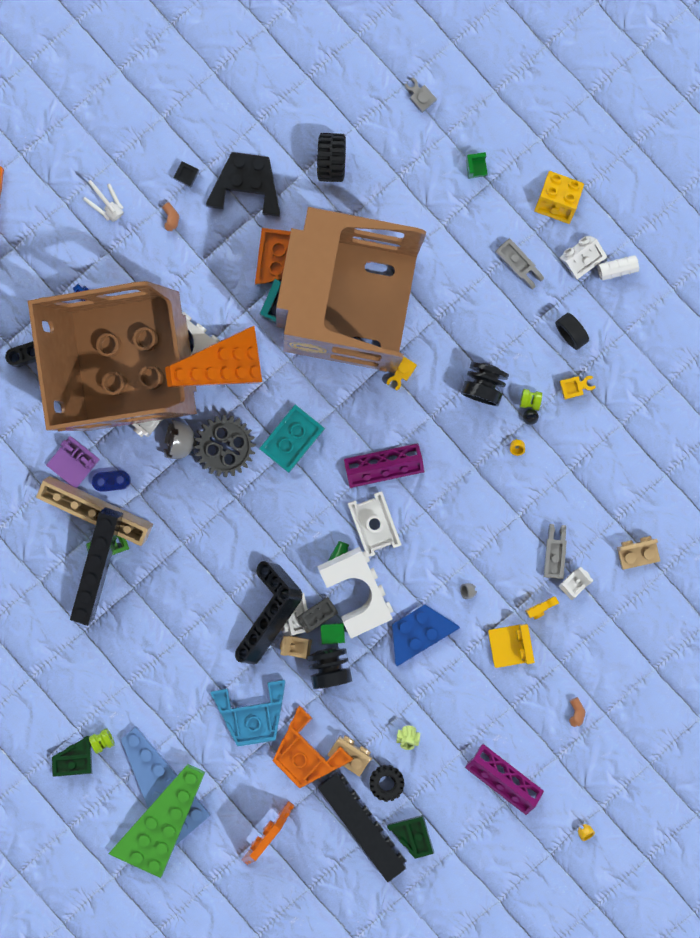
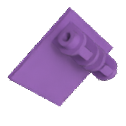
[46,436,100,488]

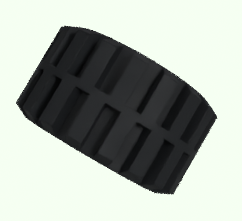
[317,133,346,182]

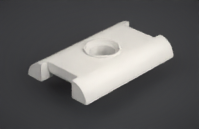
[348,491,401,557]

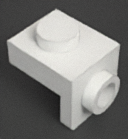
[559,567,593,600]

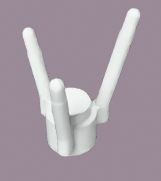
[83,180,124,222]

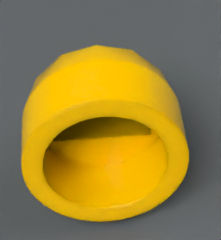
[510,439,525,456]
[578,824,595,841]

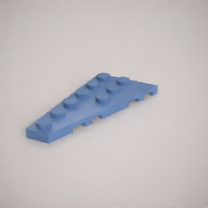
[121,726,211,846]

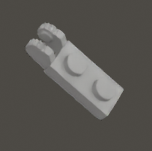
[495,238,544,289]
[543,524,567,579]

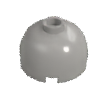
[164,420,197,459]

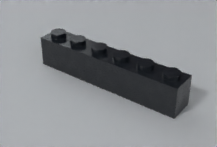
[70,507,123,626]
[318,772,407,883]

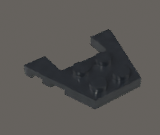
[206,152,280,217]

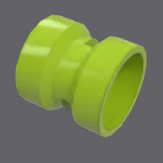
[520,388,542,411]
[89,728,115,754]

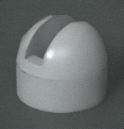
[460,583,477,599]

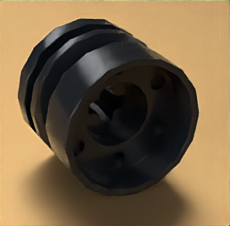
[461,362,509,406]
[307,648,352,689]

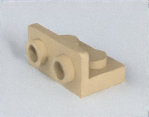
[617,536,660,570]
[327,735,372,777]

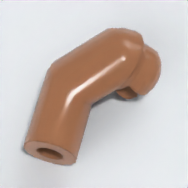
[162,202,179,231]
[569,697,586,727]

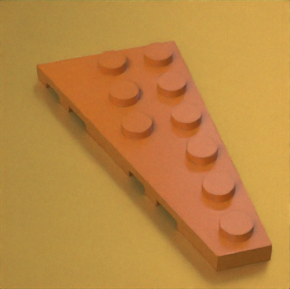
[165,326,262,387]

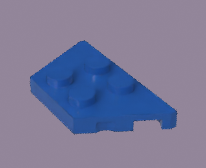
[392,604,460,666]

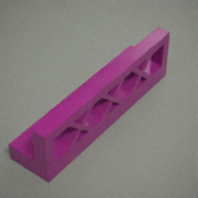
[344,443,425,488]
[465,744,544,815]

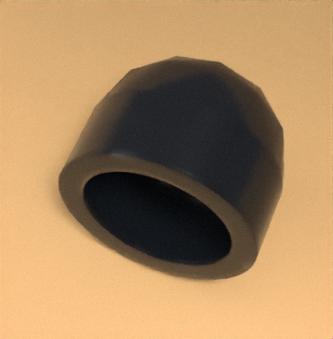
[523,409,539,425]

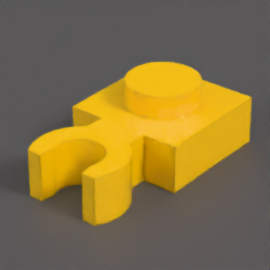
[387,356,417,391]
[559,376,596,400]
[525,596,559,620]

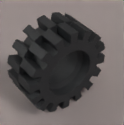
[369,765,404,802]

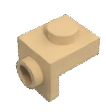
[280,636,312,659]

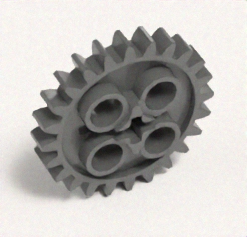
[193,415,256,477]

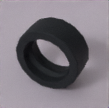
[555,313,589,350]

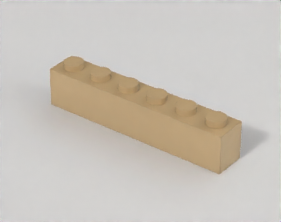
[36,476,153,546]

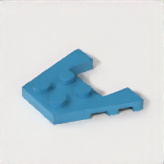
[210,679,285,747]

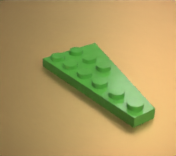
[109,764,205,878]

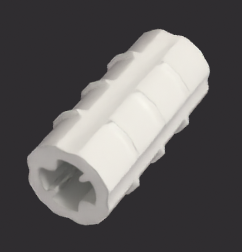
[597,255,639,281]

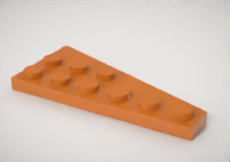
[255,228,371,285]

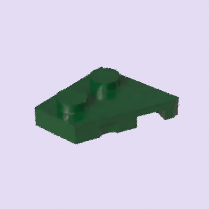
[52,736,93,777]
[387,815,434,859]

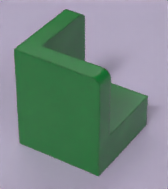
[466,152,488,179]
[321,623,345,644]

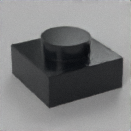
[173,161,199,188]

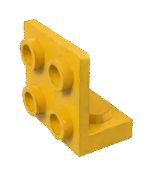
[534,171,584,224]
[488,623,535,668]

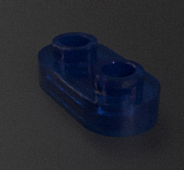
[92,470,131,492]

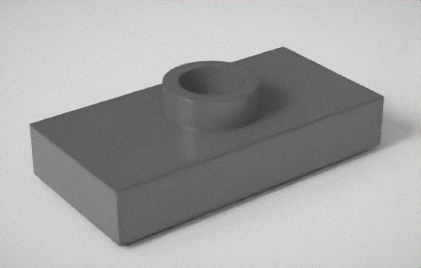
[297,597,338,633]

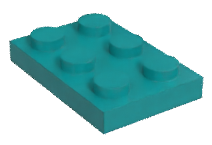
[259,404,325,473]

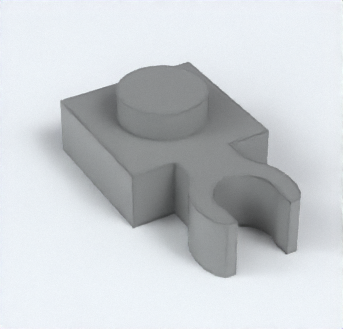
[405,78,437,113]

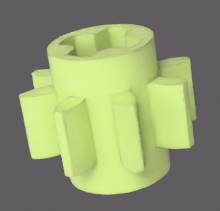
[396,726,420,750]

